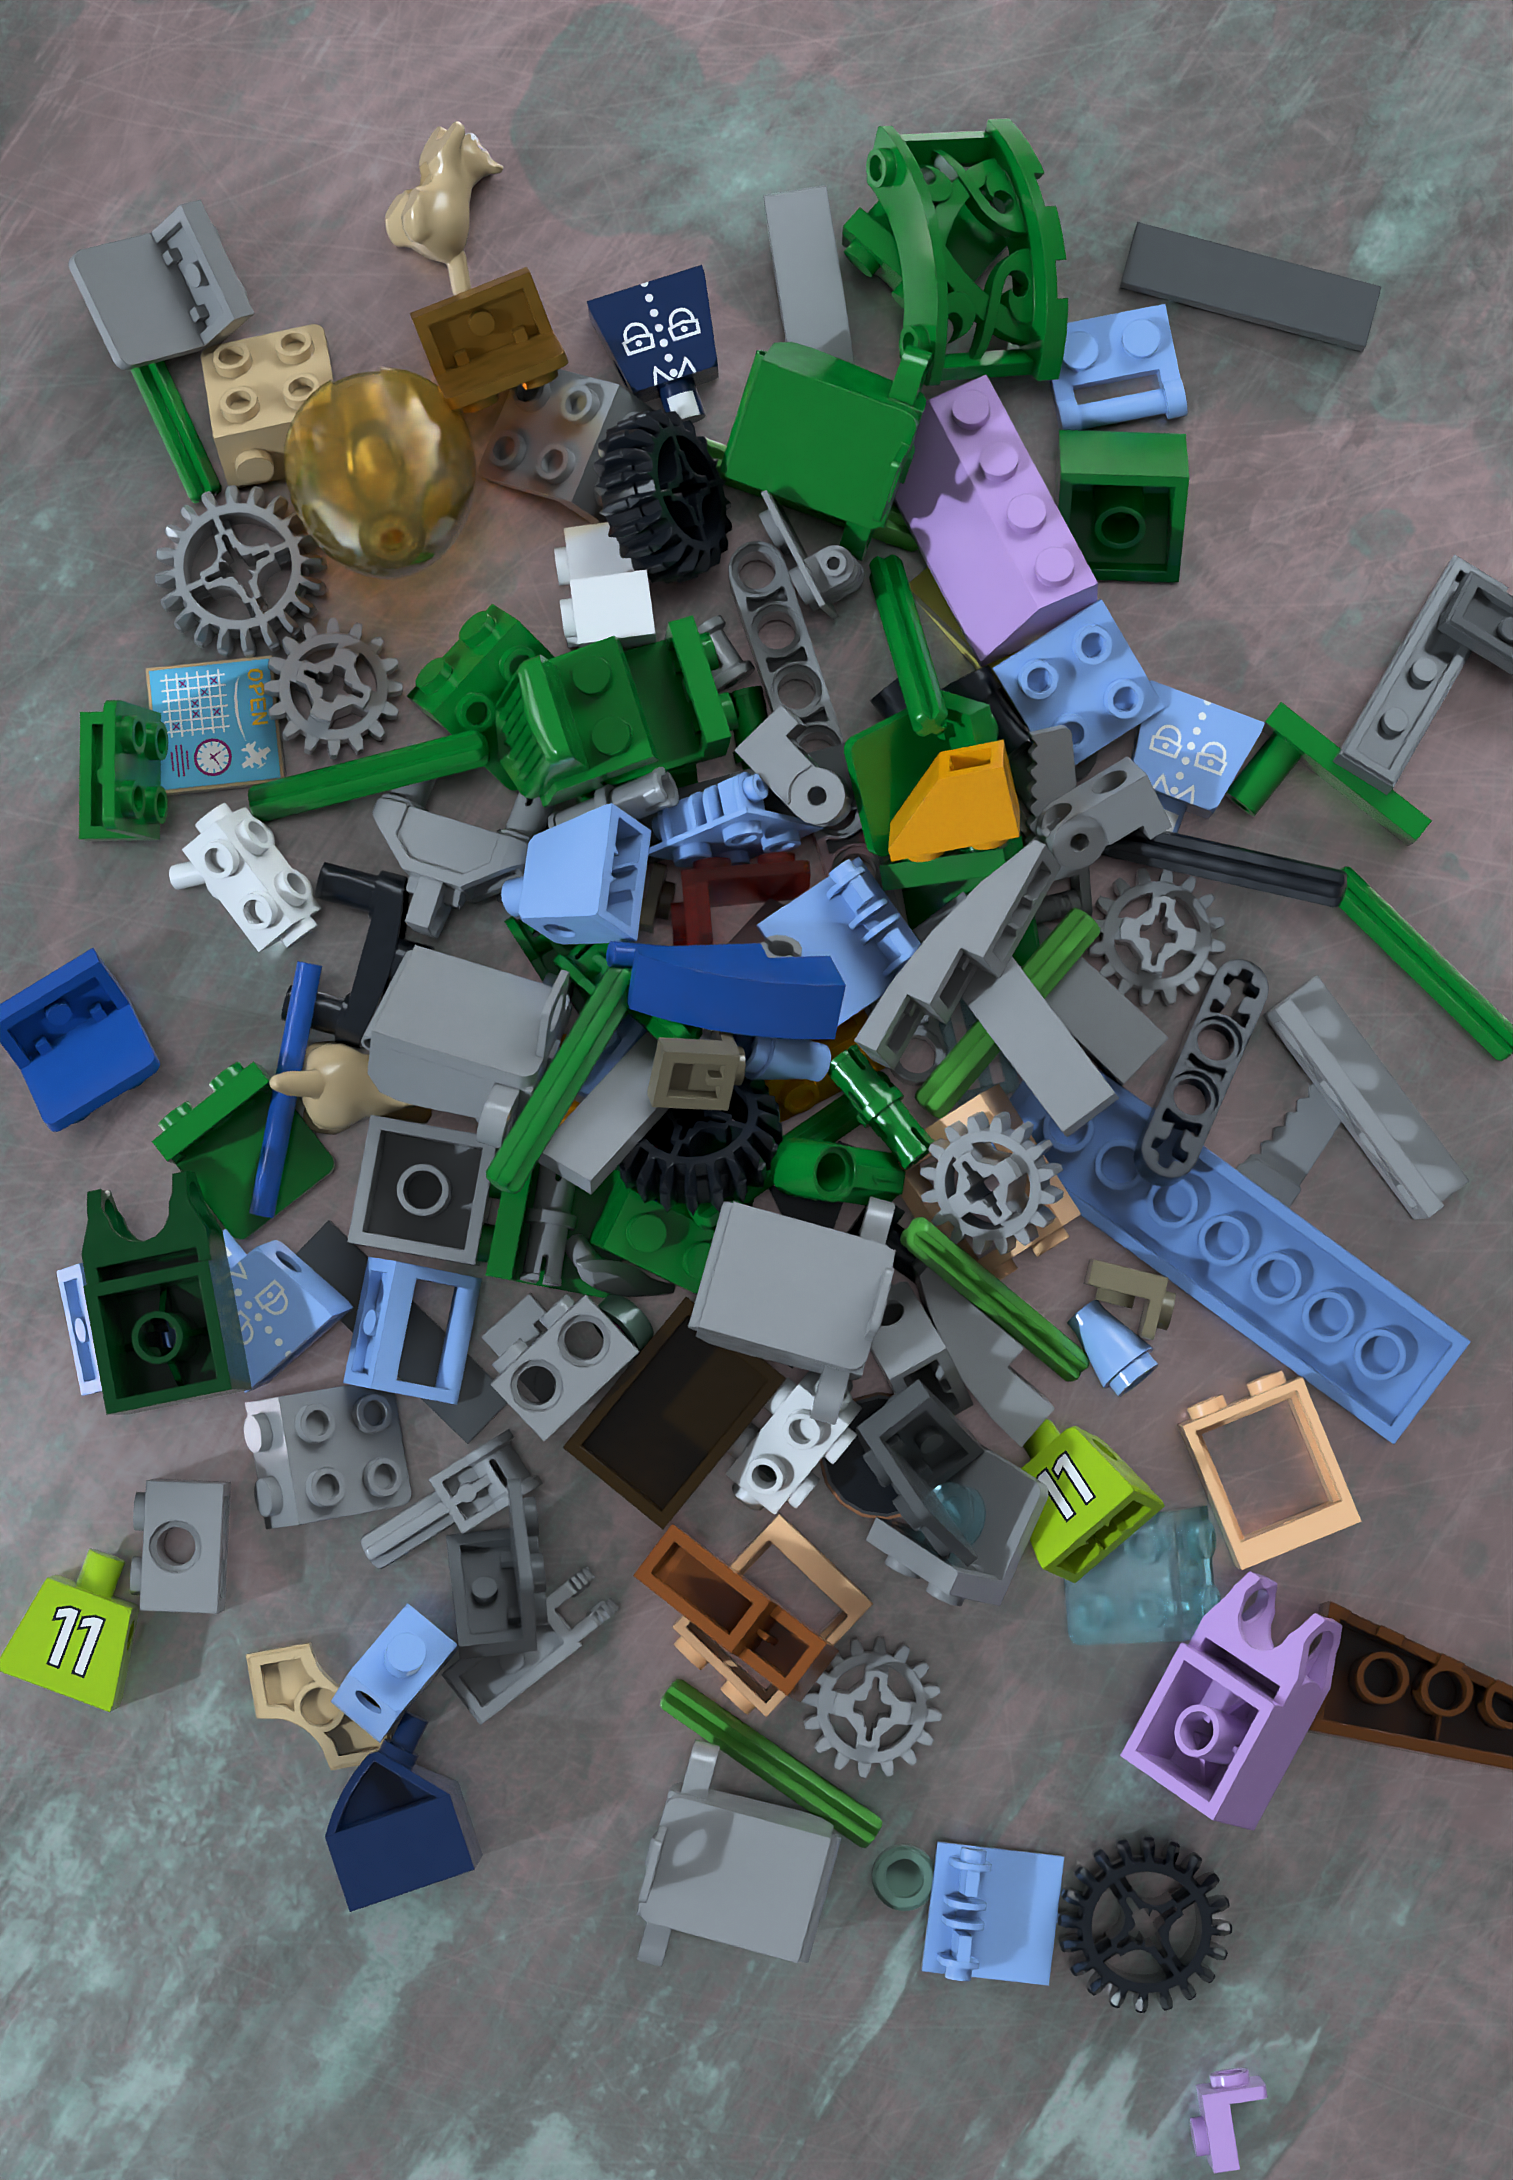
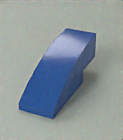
[627,943,846,1039]

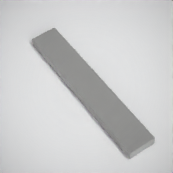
[538,897,785,1194]

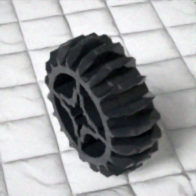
[594,409,732,584]
[615,1075,783,1216]
[1056,1835,1232,2013]

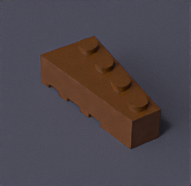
[1308,1601,1513,1772]

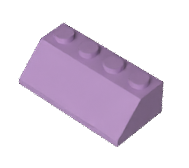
[894,375,1098,667]

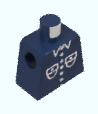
[587,265,719,424]

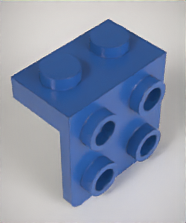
[0,948,160,1132]

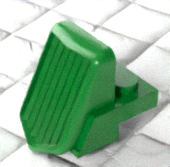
[495,635,659,808]

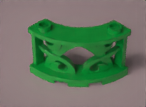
[866,118,1068,386]

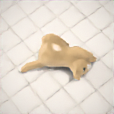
[385,121,503,295]
[269,1040,432,1135]

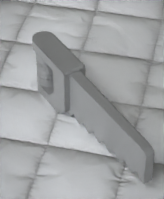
[1025,725,1093,924]
[1236,1084,1342,1208]

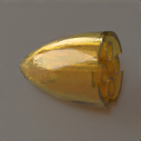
[283,367,477,579]

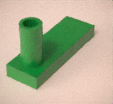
[1225,702,1432,846]

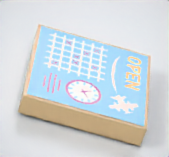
[146,655,286,796]

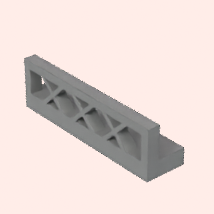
[1263,975,1469,1220]

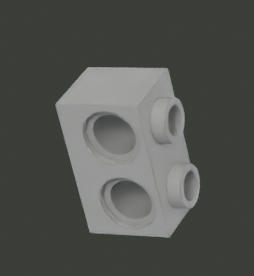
[490,1293,639,1441]

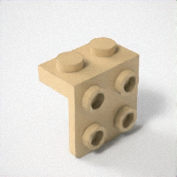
[201,324,353,488]

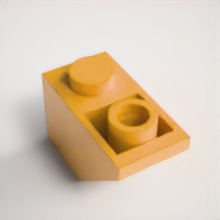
[888,740,1020,862]

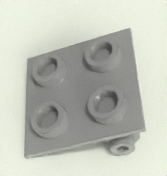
[759,490,865,620]

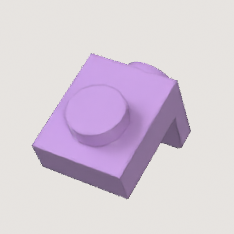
[1190,2068,1268,2173]

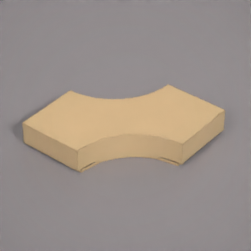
[246,1642,392,1770]

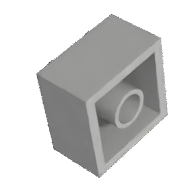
[347,1115,499,1266]

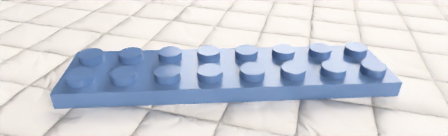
[984,1066,1471,1444]

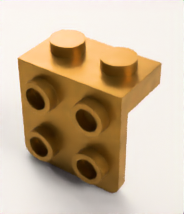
[409,267,569,413]

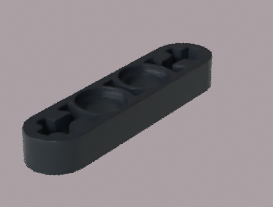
[1133,959,1269,1187]

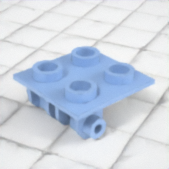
[992,599,1165,765]
[648,772,824,875]
[756,856,921,1026]
[921,1841,1064,1986]

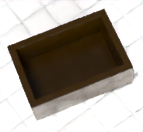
[563,1297,787,1530]

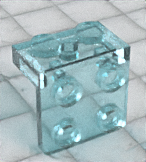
[1064,1505,1221,1645]

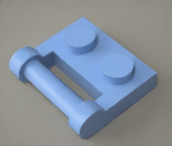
[1049,304,1188,430]

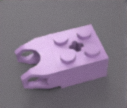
[1120,1571,1342,1831]

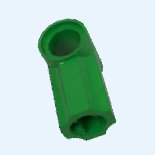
[771,1137,906,1206]

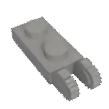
[441,1566,620,1725]

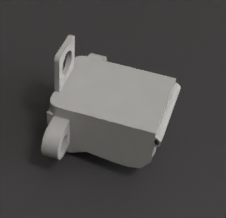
[361,945,574,1148]
[688,1196,896,1425]
[636,1739,842,1967]

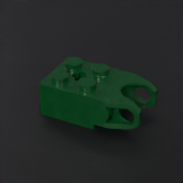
[81,1171,252,1415]

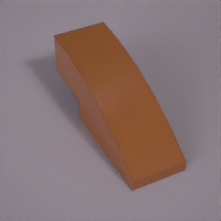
[633,1524,840,1702]

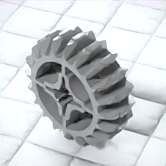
[154,485,327,658]

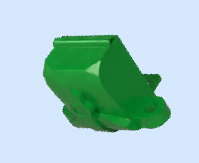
[719,342,933,562]

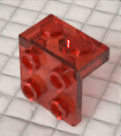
[670,852,811,946]

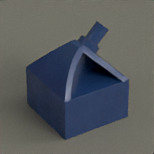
[325,1711,483,1912]

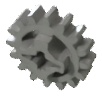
[264,618,403,759]
[1087,868,1226,1006]
[920,1111,1064,1255]
[802,1636,942,1778]

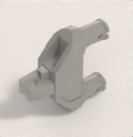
[372,743,555,939]

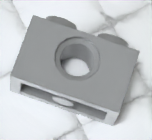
[130,1479,231,1614]

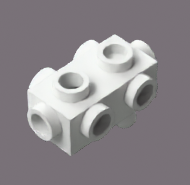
[169,803,322,952]
[725,1371,862,1515]

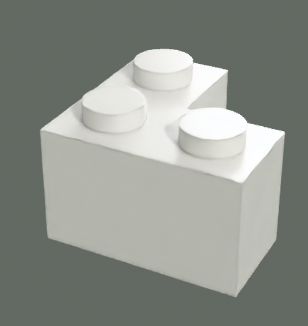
[554,522,657,651]

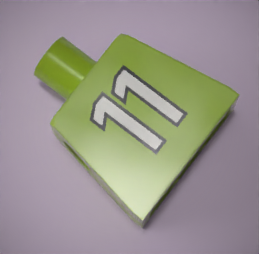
[1021,1419,1165,1583]
[0,1548,139,1712]

